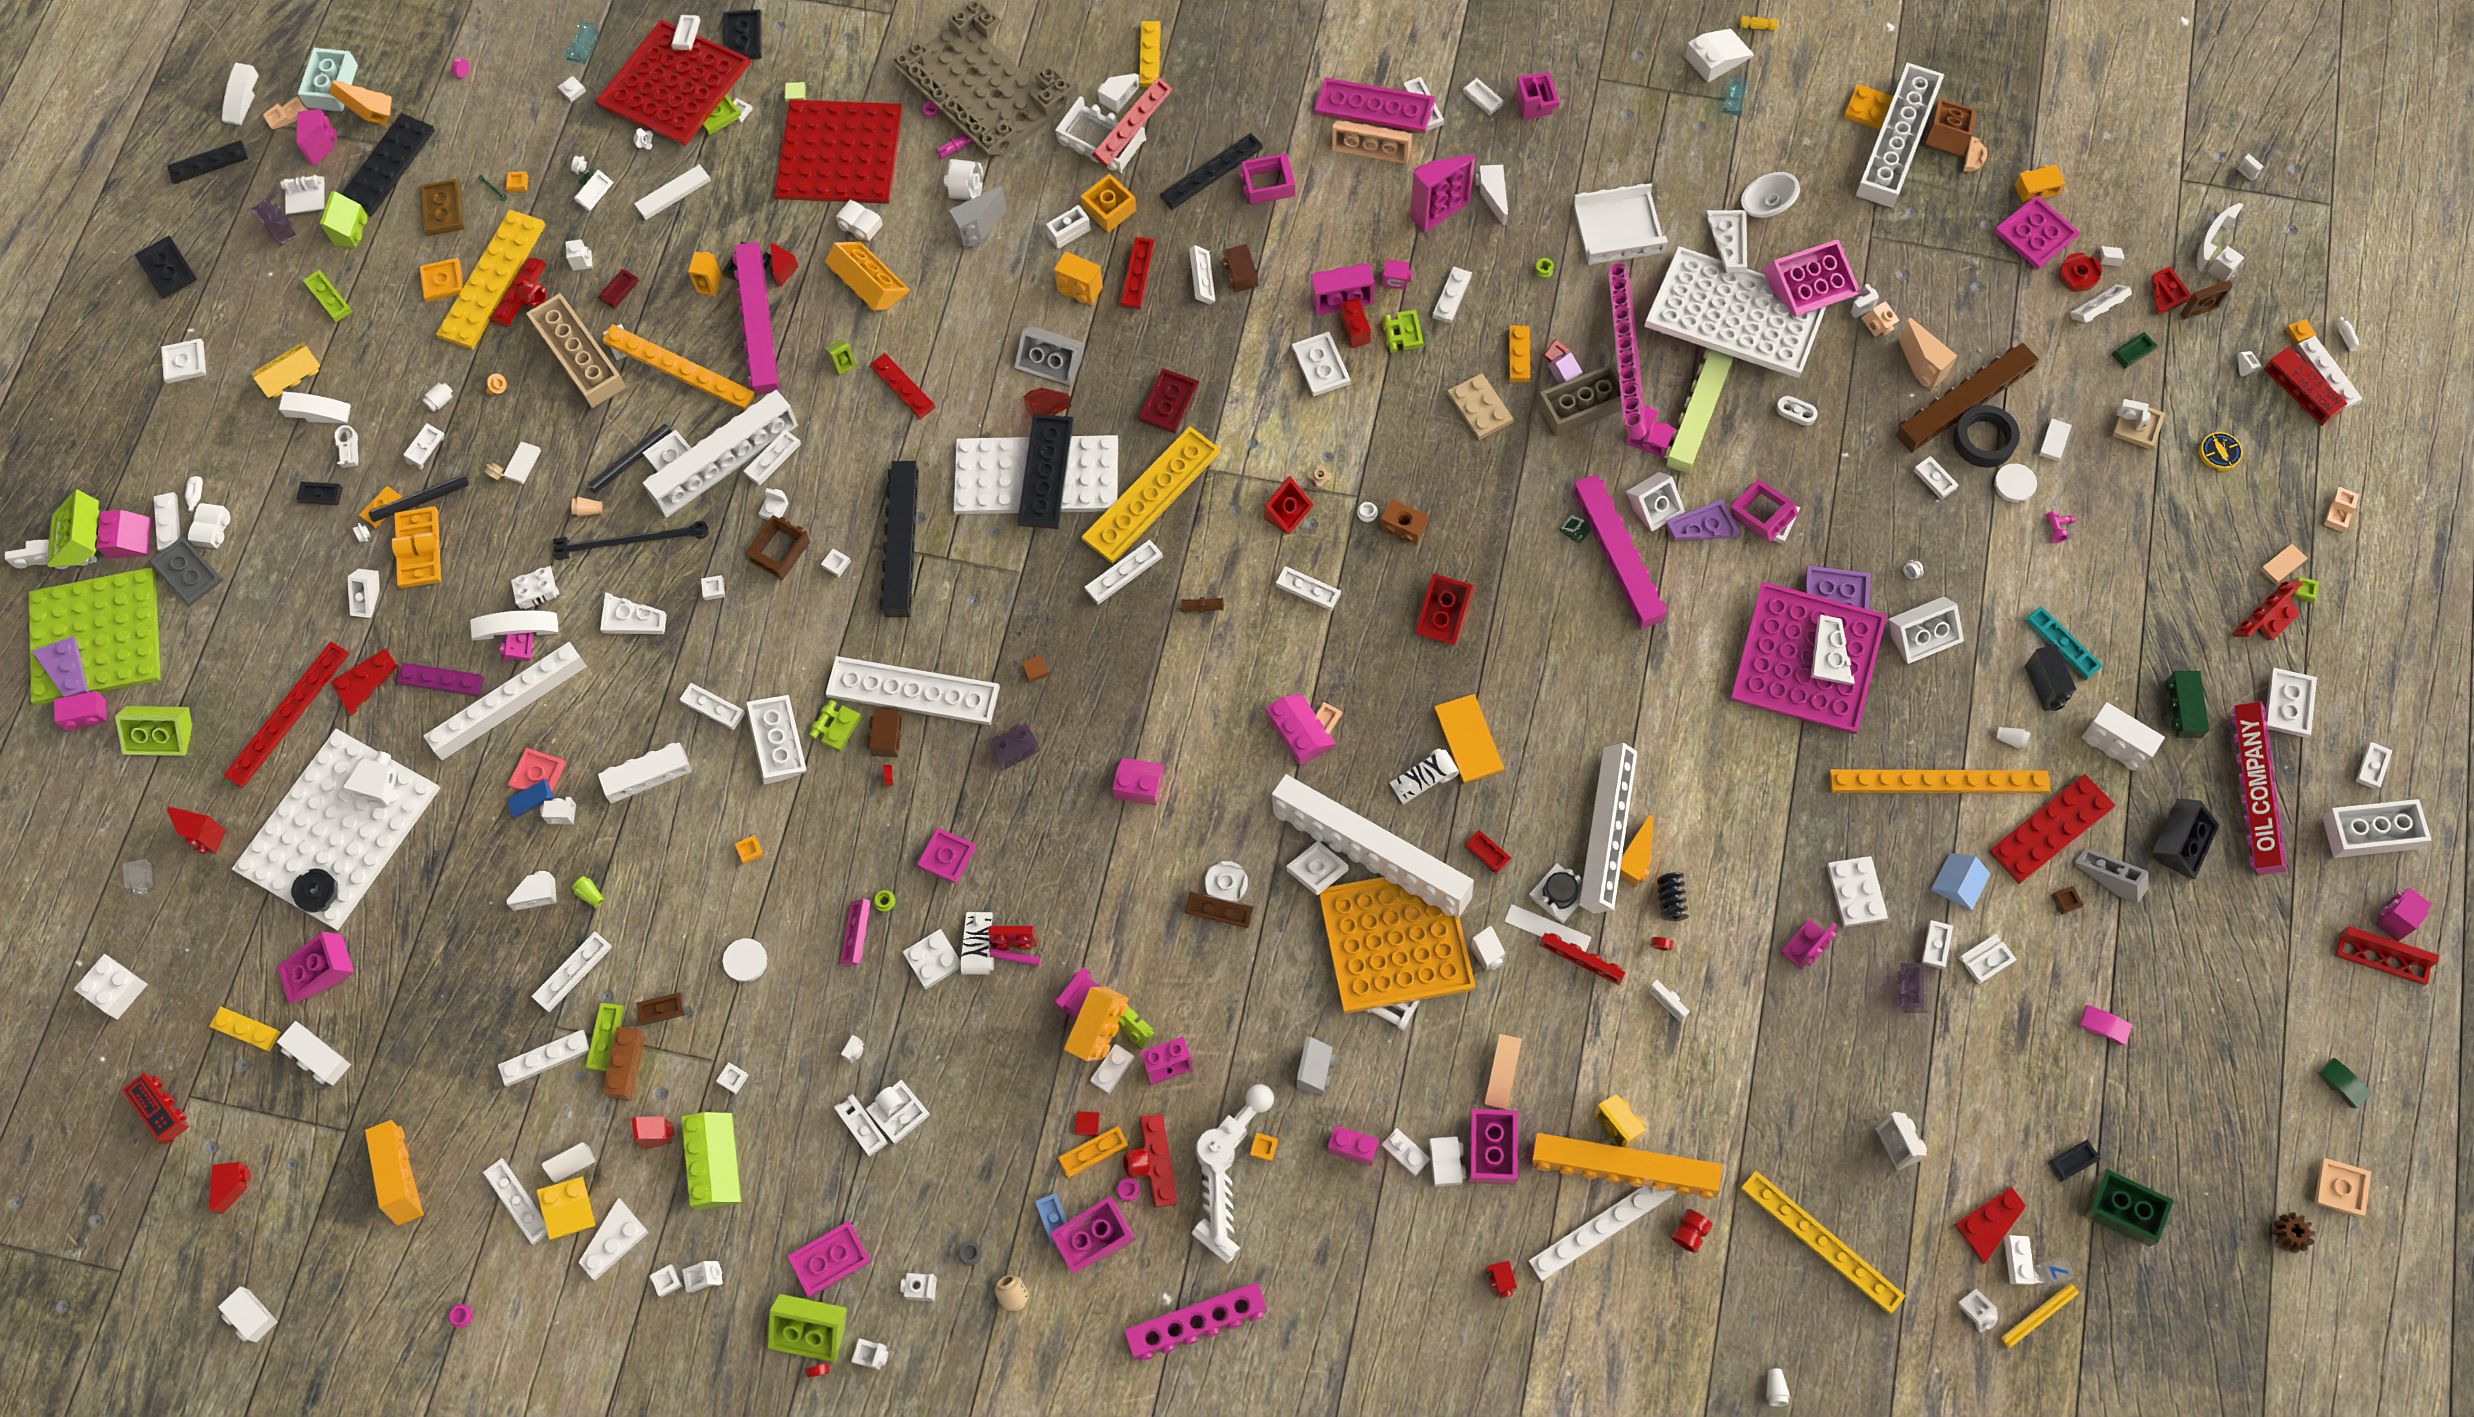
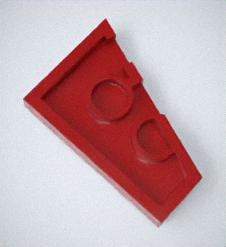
[330,648,398,716]
[1954,1187,2026,1264]

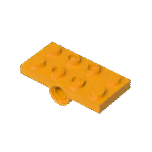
[392,506,441,589]

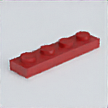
[1121,237,1155,310]
[870,353,936,419]
[1539,932,1626,986]

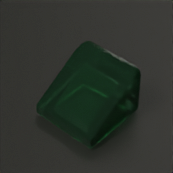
[1559,515,1591,544]

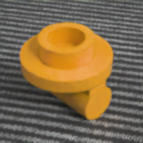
[486,374,507,395]

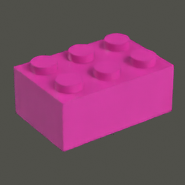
[1311,263,1375,315]
[1469,1109,1518,1185]

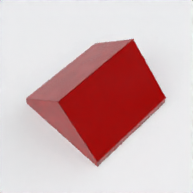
[1264,476,1313,535]

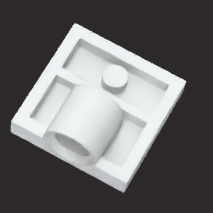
[866,1080,930,1144]

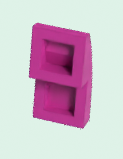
[2079,1005,2132,1045]

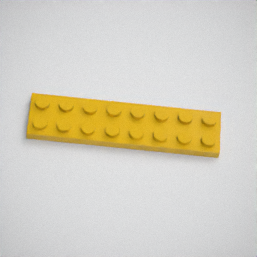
[436,209,545,350]
[1082,426,1221,564]

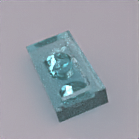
[1722,77,1749,116]

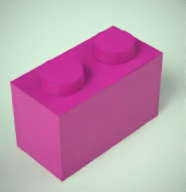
[54,691,107,731]
[1328,1126,1379,1166]

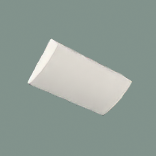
[746,695,807,785]

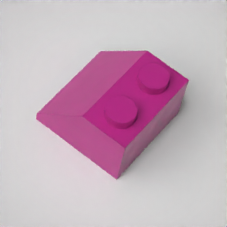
[297,109,337,166]
[96,510,152,559]
[1113,758,1164,805]

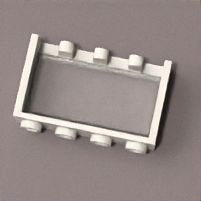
[1055,96,1146,173]

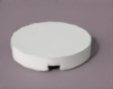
[1994,463,2037,503]
[1205,861,1248,902]
[722,938,767,982]

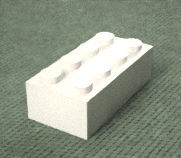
[2322,799,2432,858]

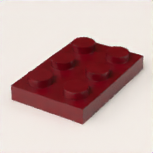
[1138,368,1199,434]

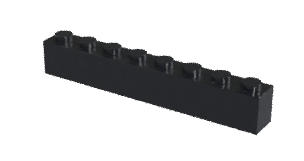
[880,461,919,618]

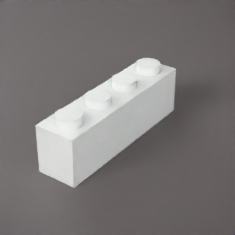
[598,743,692,803]

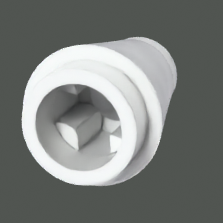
[1996,727,2030,749]
[1766,1369,1790,1407]

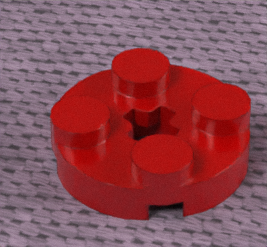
[2059,253,2102,292]

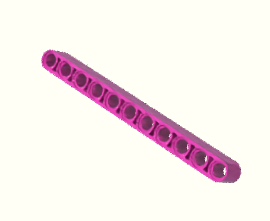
[1609,263,1647,440]

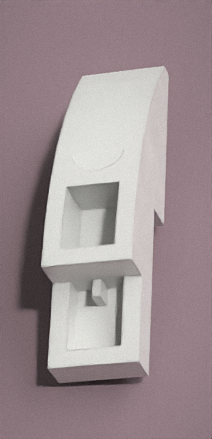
[5,540,97,569]

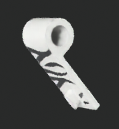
[1390,749,1459,805]
[961,912,994,975]

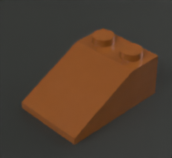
[1926,98,1976,155]

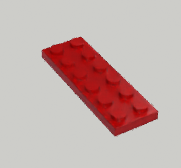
[1989,774,2116,885]

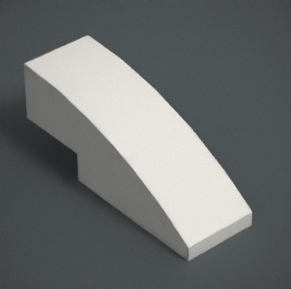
[222,63,259,125]
[279,392,351,424]

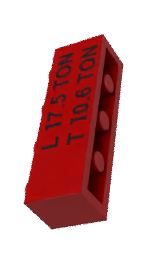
[2264,346,2348,426]

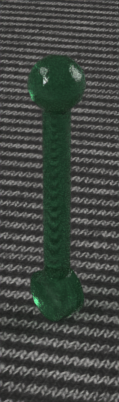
[478,175,507,201]

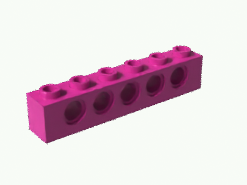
[1125,1282,1267,1362]

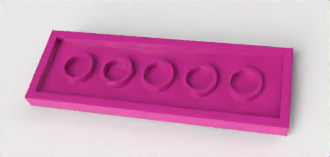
[1314,77,1435,133]

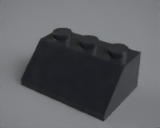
[2153,798,2220,879]

